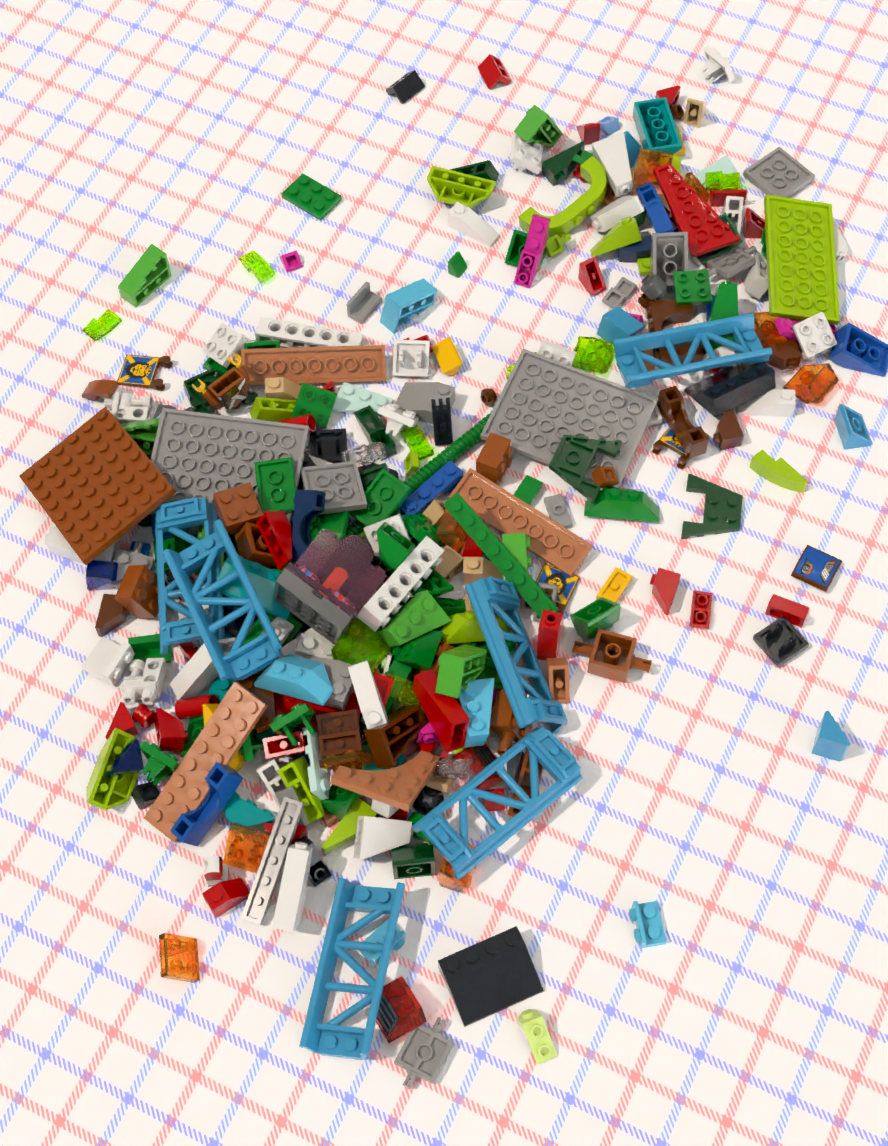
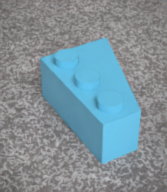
[380,278,438,334]
[455,678,494,748]

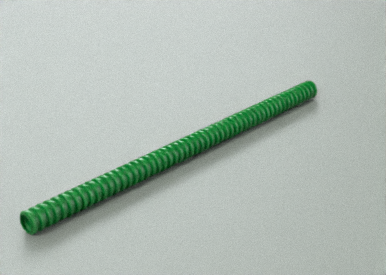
[305,411,492,572]

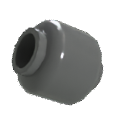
[641,274,667,301]

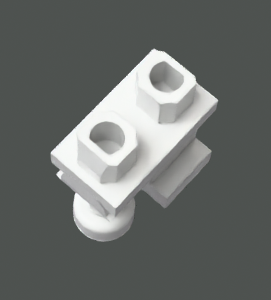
[104,391,153,424]
[120,658,168,705]

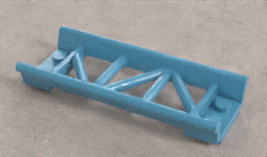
[613,313,772,389]
[155,497,225,655]
[163,519,282,683]
[465,576,568,734]
[412,727,583,880]
[299,878,405,1060]

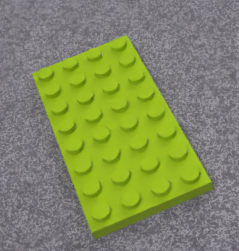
[764,195,840,325]

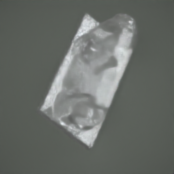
[432,759,475,780]

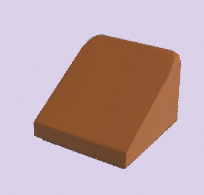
[592,466,619,488]

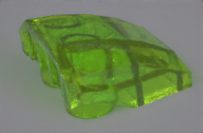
[572,336,614,374]

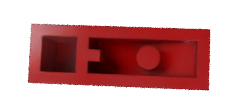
[256,511,292,570]

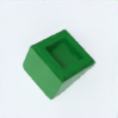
[448,251,468,278]

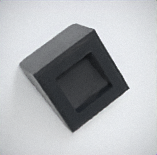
[131,781,160,810]

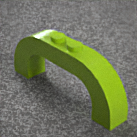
[518,156,607,238]

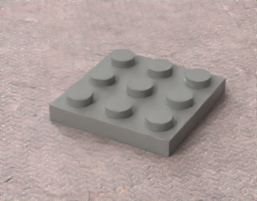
[743,146,815,198]
[301,461,367,515]

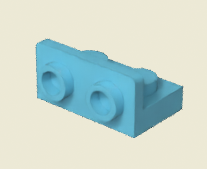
[629,901,667,948]
[358,918,406,968]

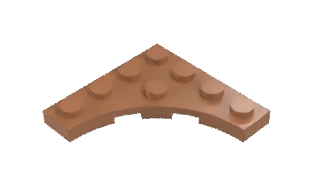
[330,750,440,812]

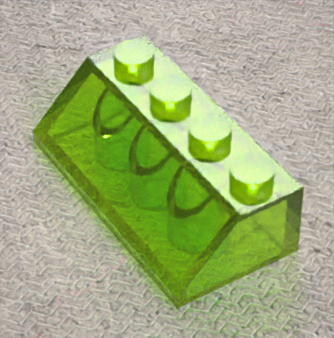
[331,614,394,674]

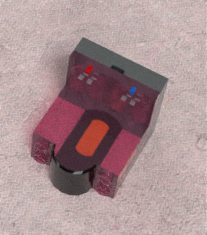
[273,529,387,645]

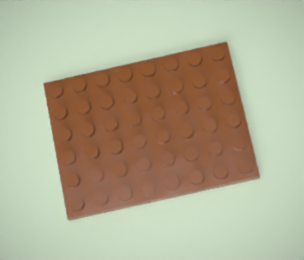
[19,406,176,565]

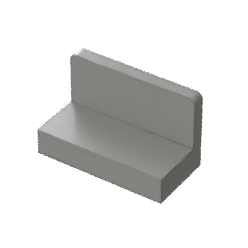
[346,281,382,324]

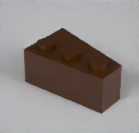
[363,704,427,768]

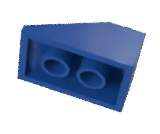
[829,323,888,377]

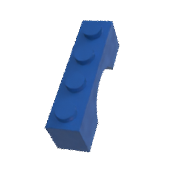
[400,460,463,515]
[170,762,244,847]

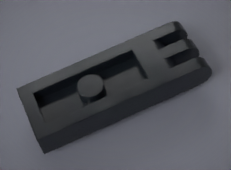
[431,397,453,446]

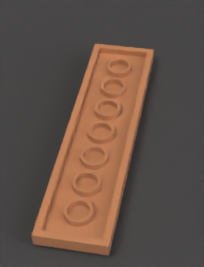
[241,344,386,385]
[448,468,593,577]
[144,682,269,842]

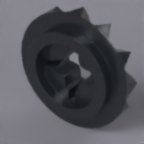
[412,785,444,816]

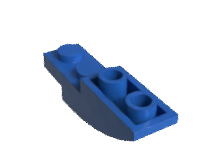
[635,182,674,233]

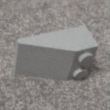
[650,232,688,286]
[395,382,455,425]
[303,655,354,711]

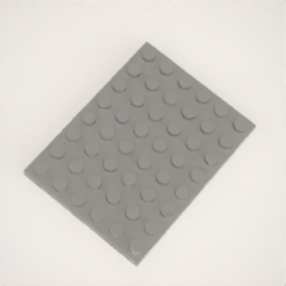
[480,348,658,489]
[149,408,310,525]

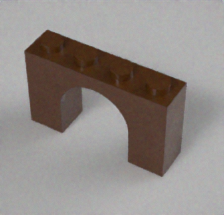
[645,299,704,369]

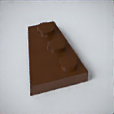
[235,670,276,734]

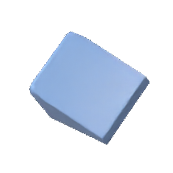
[596,116,620,136]

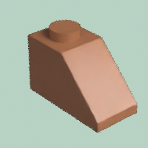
[547,657,570,703]

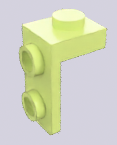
[516,1009,557,1064]

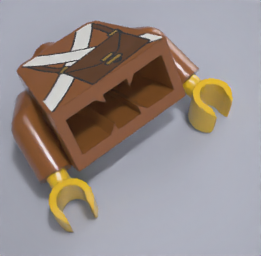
[192,353,250,411]

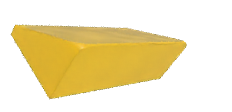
[432,337,463,375]

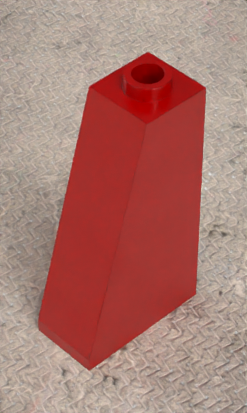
[536,609,565,661]
[412,670,470,753]

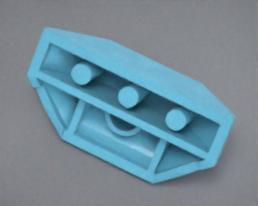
[254,654,333,706]

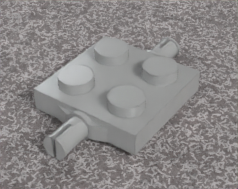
[706,245,757,279]
[106,541,154,589]
[394,1017,454,1089]

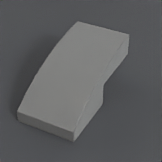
[602,276,637,309]

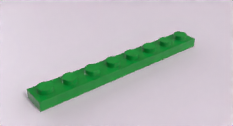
[442,492,559,618]

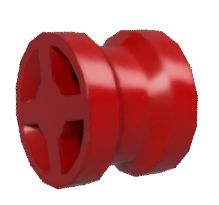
[132,704,156,729]

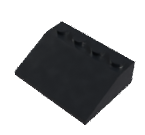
[684,362,776,417]
[438,926,544,1027]

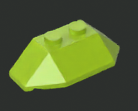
[427,166,496,208]
[439,610,511,644]
[86,728,142,811]

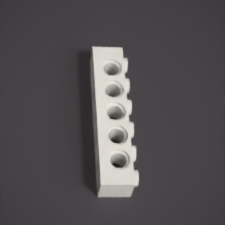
[255,317,364,348]
[357,536,445,632]

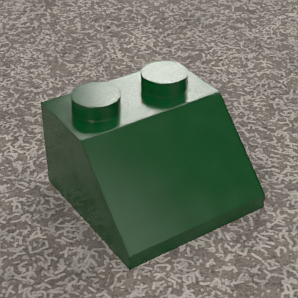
[391,843,436,880]

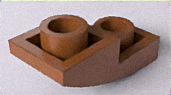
[81,379,119,401]

